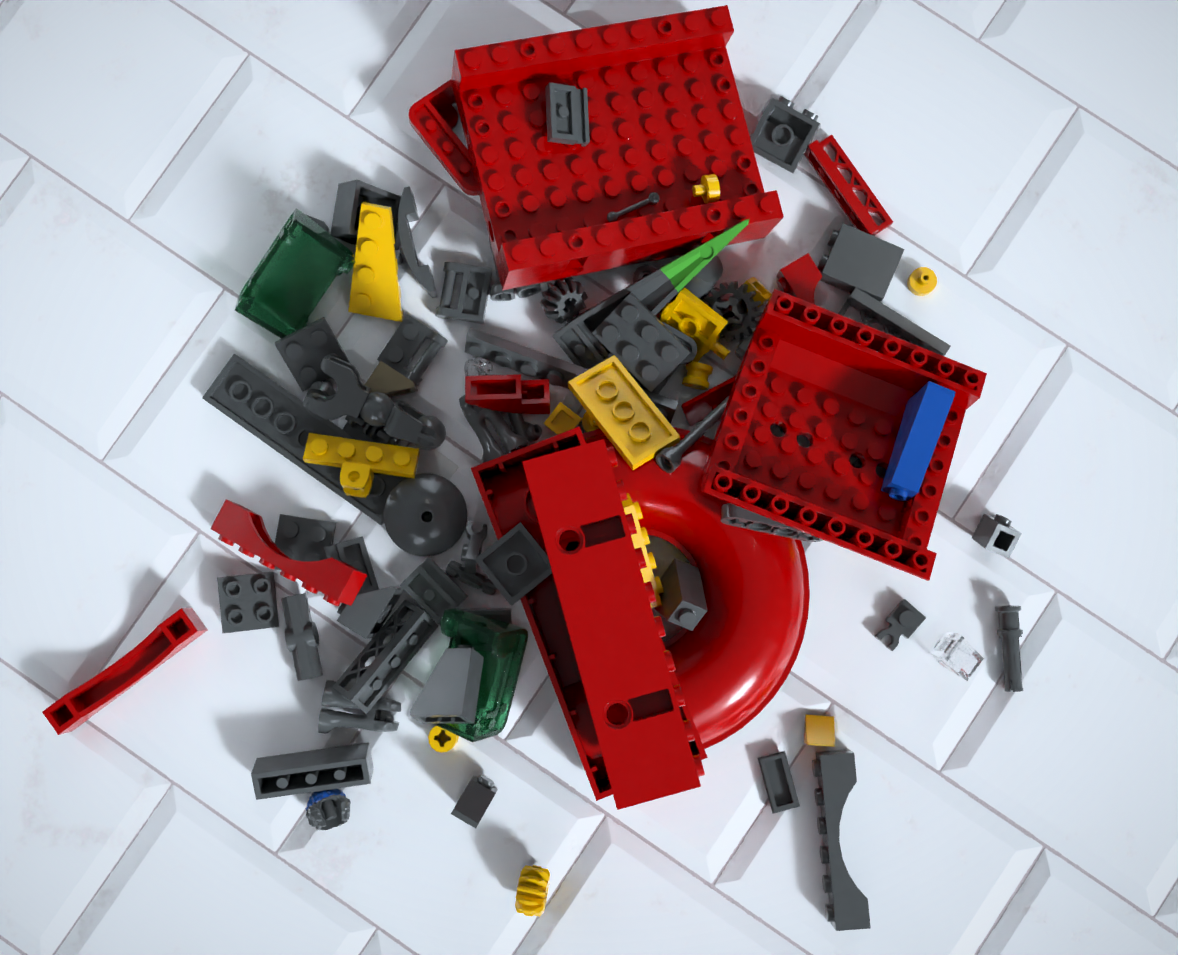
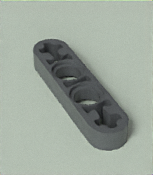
[720,503,823,542]

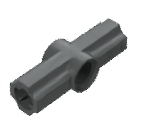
[281,593,323,681]

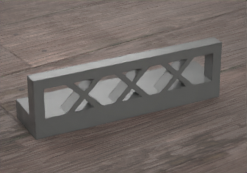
[838,288,951,356]
[332,599,439,715]

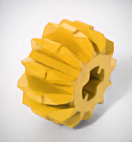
[515,865,550,917]

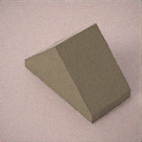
[365,361,418,397]

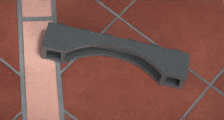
[812,749,871,931]

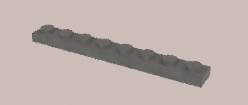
[465,327,679,424]

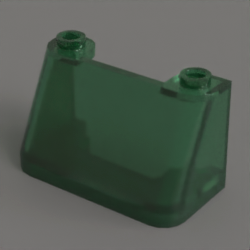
[235,208,355,338]
[435,609,528,743]

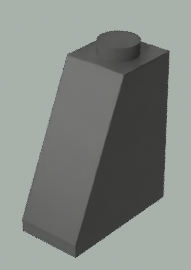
[653,558,708,631]
[410,645,484,724]

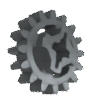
[704,281,763,342]

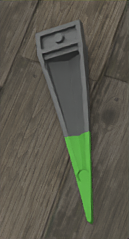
[552,219,750,369]

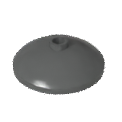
[384,473,467,557]

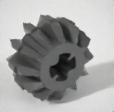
[540,277,588,324]

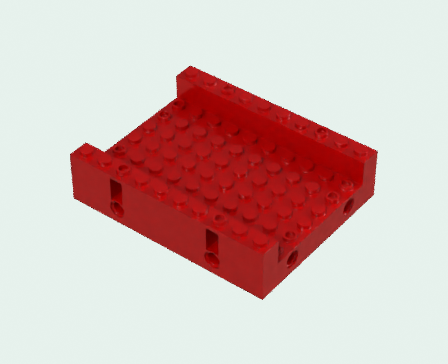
[451,5,784,290]
[522,439,705,810]

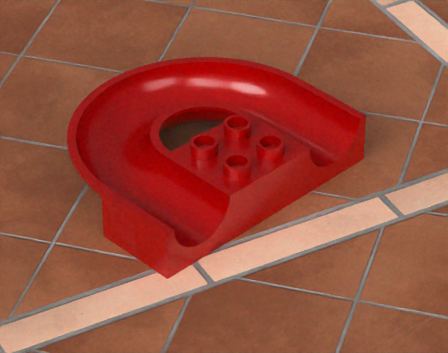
[471,426,810,801]

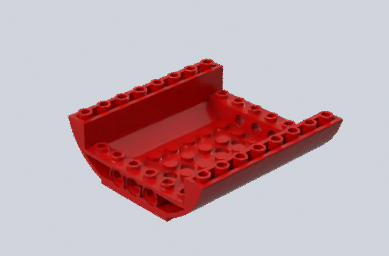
[700,289,987,581]

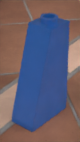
[881,381,956,501]

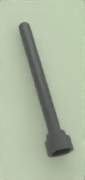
[656,395,729,473]

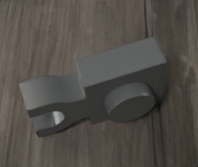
[874,599,926,651]

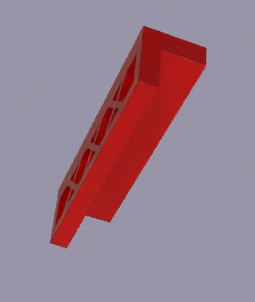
[804,135,893,236]

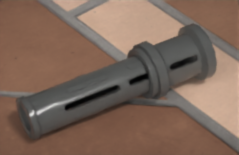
[995,605,1024,692]

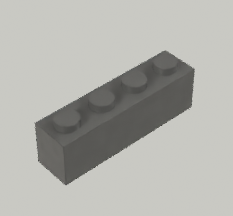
[251,742,374,800]

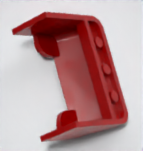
[409,79,479,196]

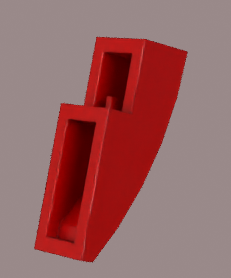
[465,374,550,414]

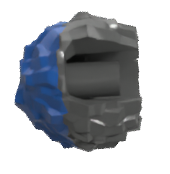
[306,789,351,831]

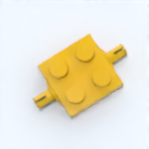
[660,287,730,362]

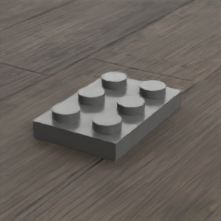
[592,293,691,392]

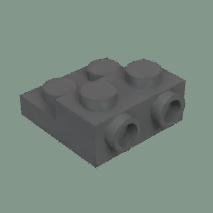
[750,96,821,173]

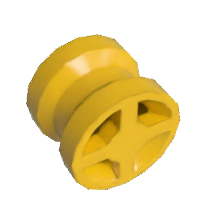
[682,362,713,390]
[428,724,459,753]

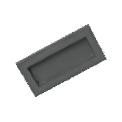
[757,751,800,814]

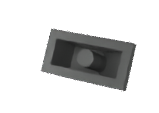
[451,775,498,829]

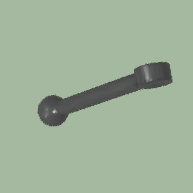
[607,192,660,222]

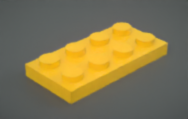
[568,355,680,470]

